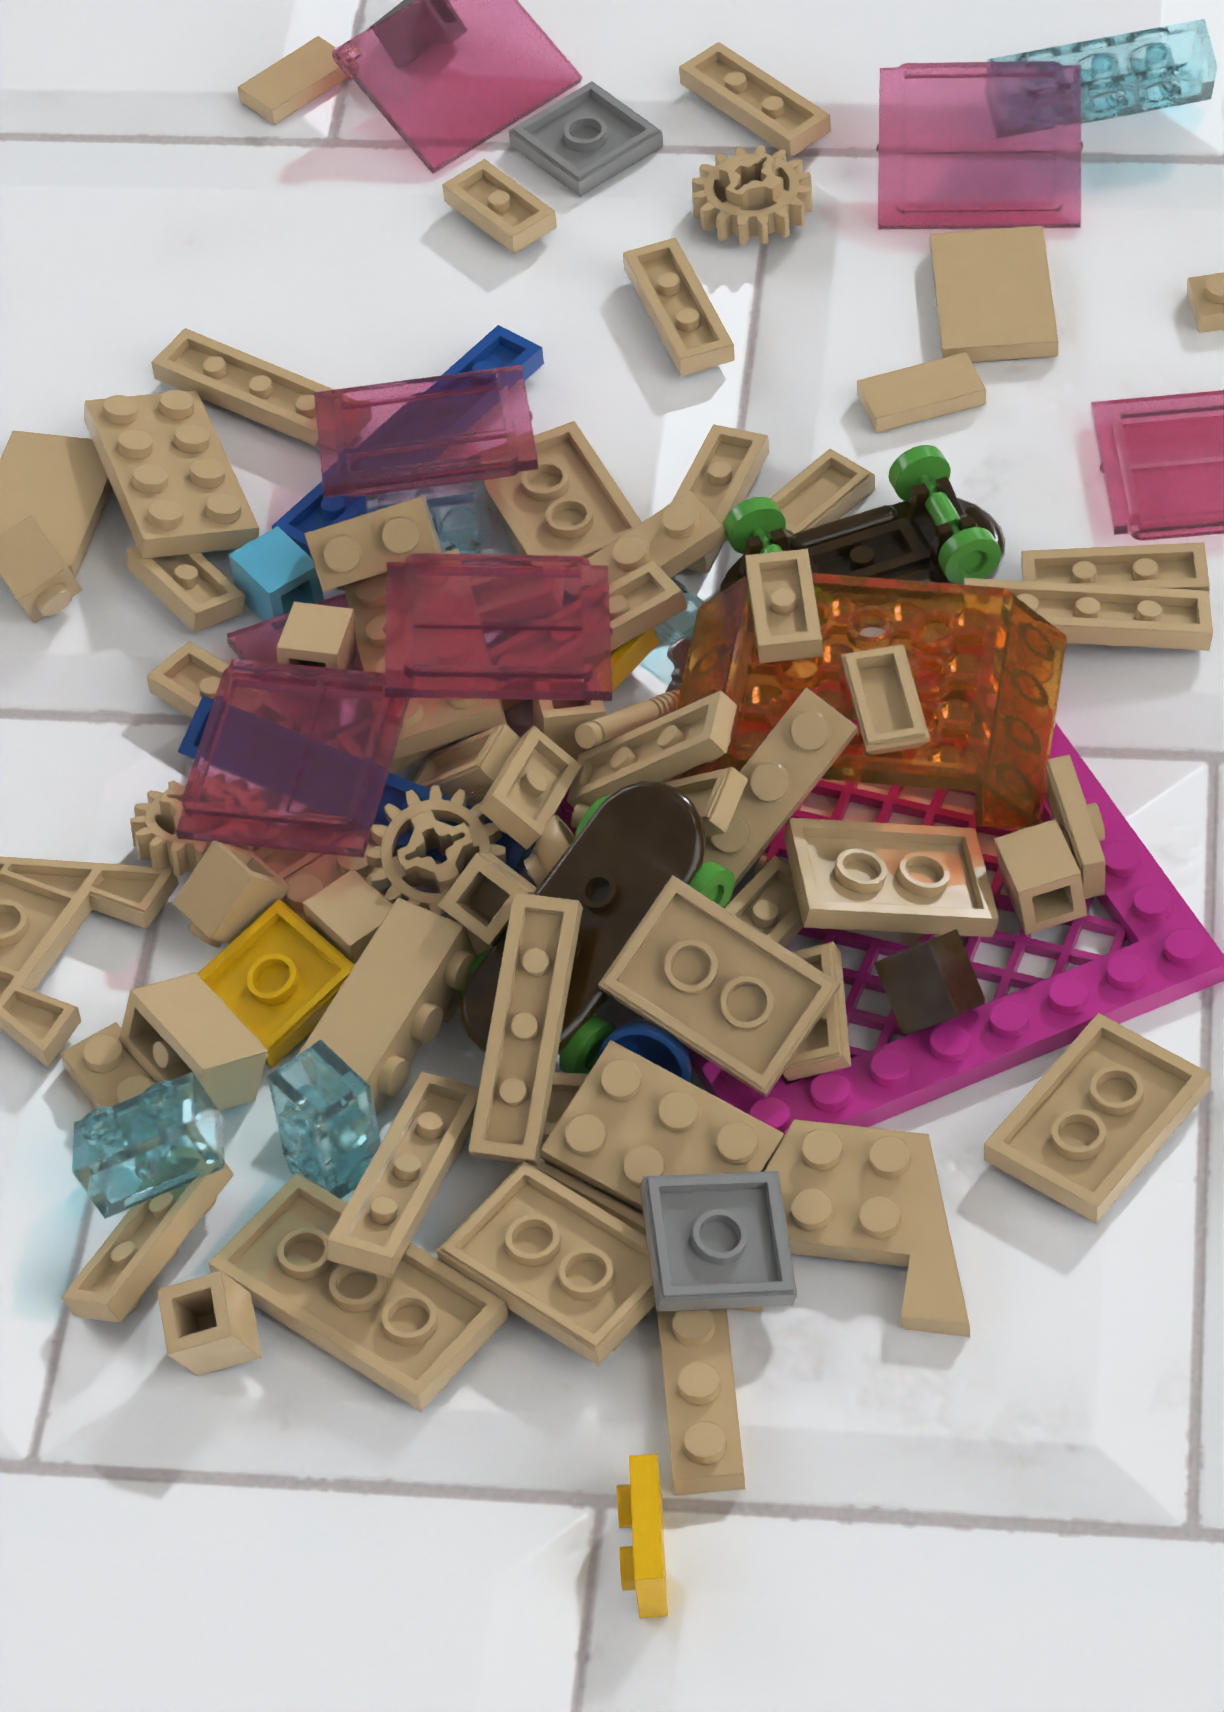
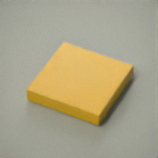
[197,899,355,1069]

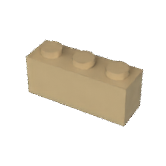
[297,897,477,1115]

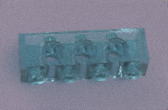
[985,19,1218,140]

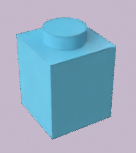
[228,526,325,635]

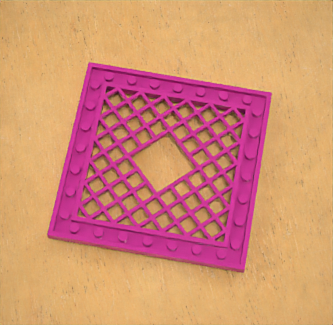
[553,633,1224,1136]

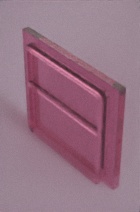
[876,61,1083,230]
[314,365,539,498]
[1091,390,1224,541]
[383,553,613,701]
[176,659,414,858]

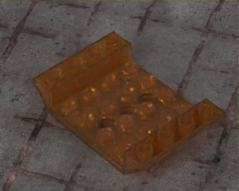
[667,573,1067,830]

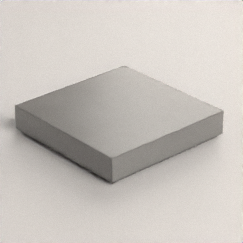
[509,81,663,197]
[640,1171,797,1312]

